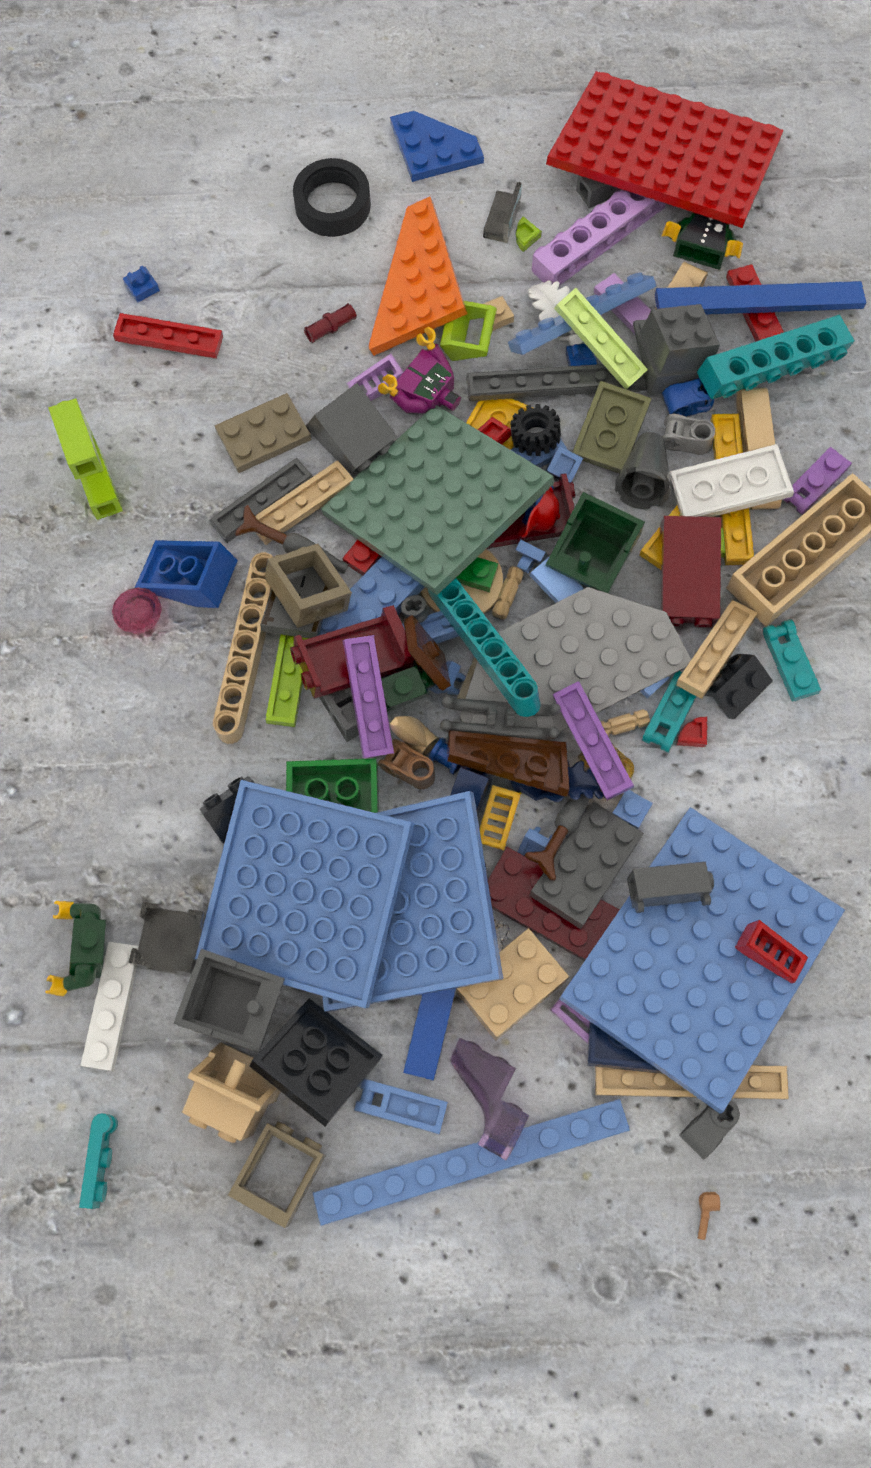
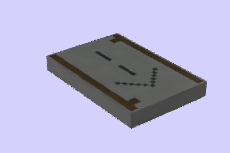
[260,567,329,638]

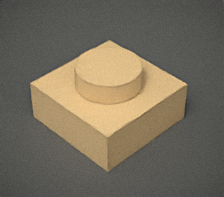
[483,296,514,331]

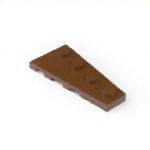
[447,730,569,797]

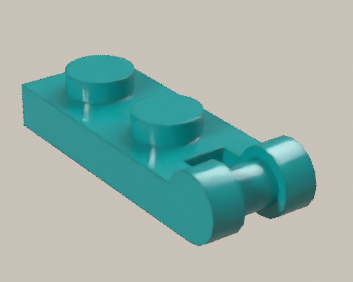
[763,619,822,702]
[642,671,697,753]
[79,1113,118,1209]

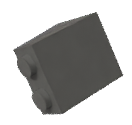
[306,383,397,473]

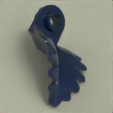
[510,761,606,803]

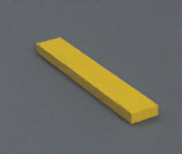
[710,413,754,565]

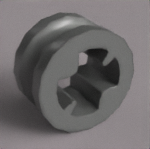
[401,595,429,623]

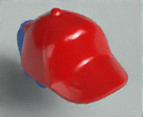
[518,485,560,538]

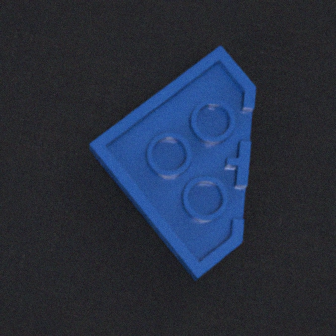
[390,111,484,182]

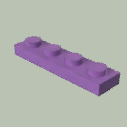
[343,635,394,759]
[552,681,634,801]

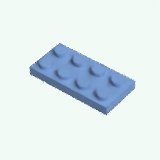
[319,557,425,635]

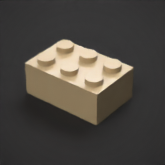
[456,928,569,1041]

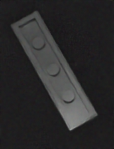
[209,458,313,543]

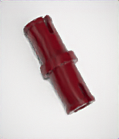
[304,303,357,343]

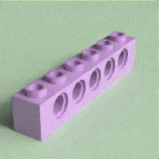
[532,189,666,286]

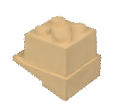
[182,1042,281,1143]

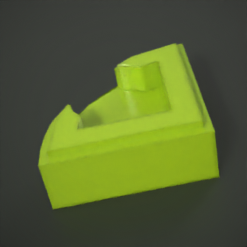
[516,216,542,252]

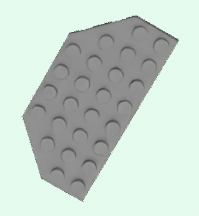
[459,587,691,732]

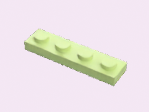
[554,288,648,390]

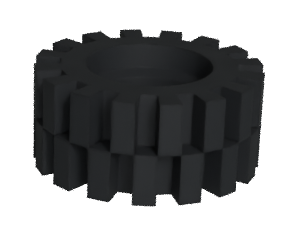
[510,404,561,456]

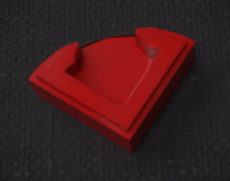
[676,717,707,747]

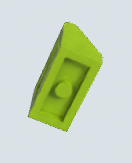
[440,301,497,361]

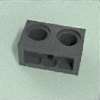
[319,687,359,742]

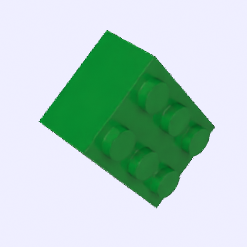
[286,758,379,813]

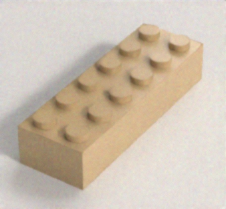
[726,473,871,627]

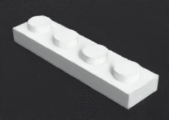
[80,942,141,1072]

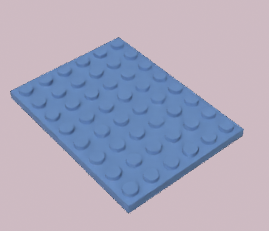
[559,807,845,1114]

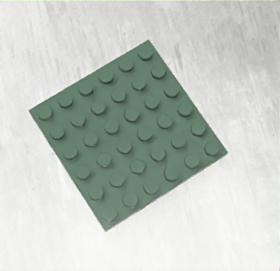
[321,405,554,595]

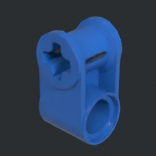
[662,378,714,417]

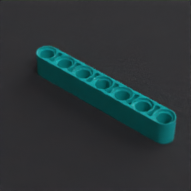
[428,578,541,717]

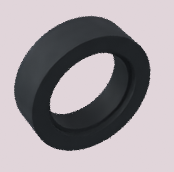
[293,158,371,237]

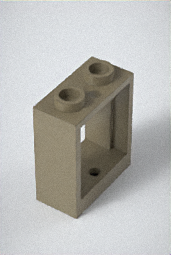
[265,544,352,628]
[228,1121,326,1228]

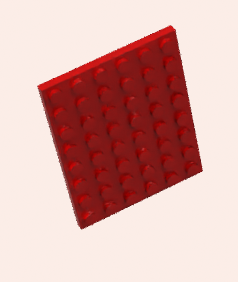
[546,71,784,228]

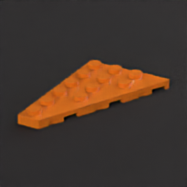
[369,196,468,356]

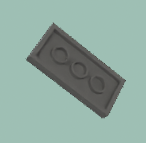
[529,801,644,929]

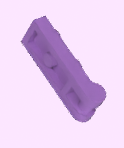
[783,446,852,515]

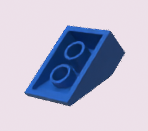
[135,540,238,608]

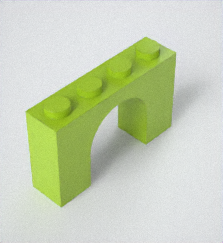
[48,398,123,520]

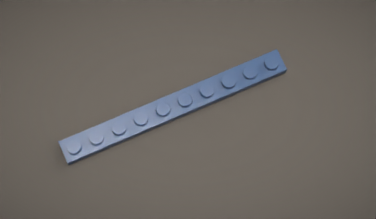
[313,1099,630,1226]

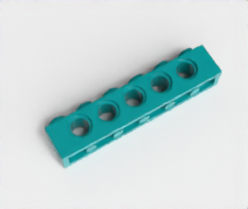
[697,315,855,400]

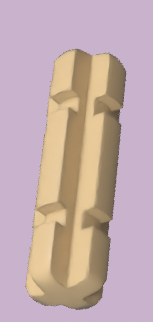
[492,566,524,620]
[601,709,650,737]

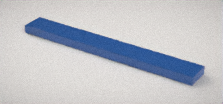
[654,281,867,315]

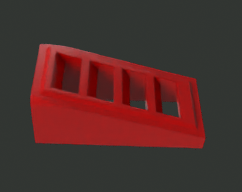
[735,920,808,983]

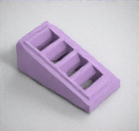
[347,354,403,401]

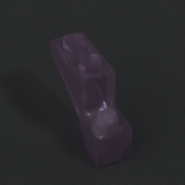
[450,1038,530,1161]

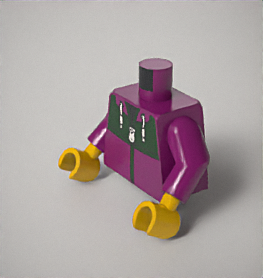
[378,327,461,414]

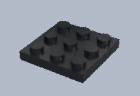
[249,998,383,1127]

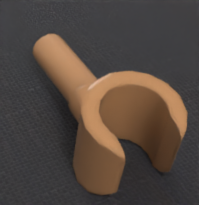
[697,1192,720,1240]

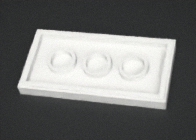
[669,444,794,517]

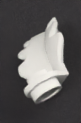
[528,280,583,346]

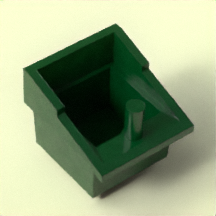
[546,492,645,593]

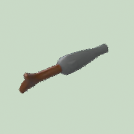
[235,505,349,574]
[525,794,589,881]

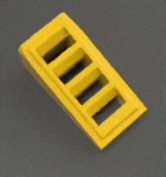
[479,785,521,850]

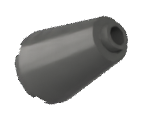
[615,432,671,509]

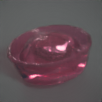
[112,587,162,634]

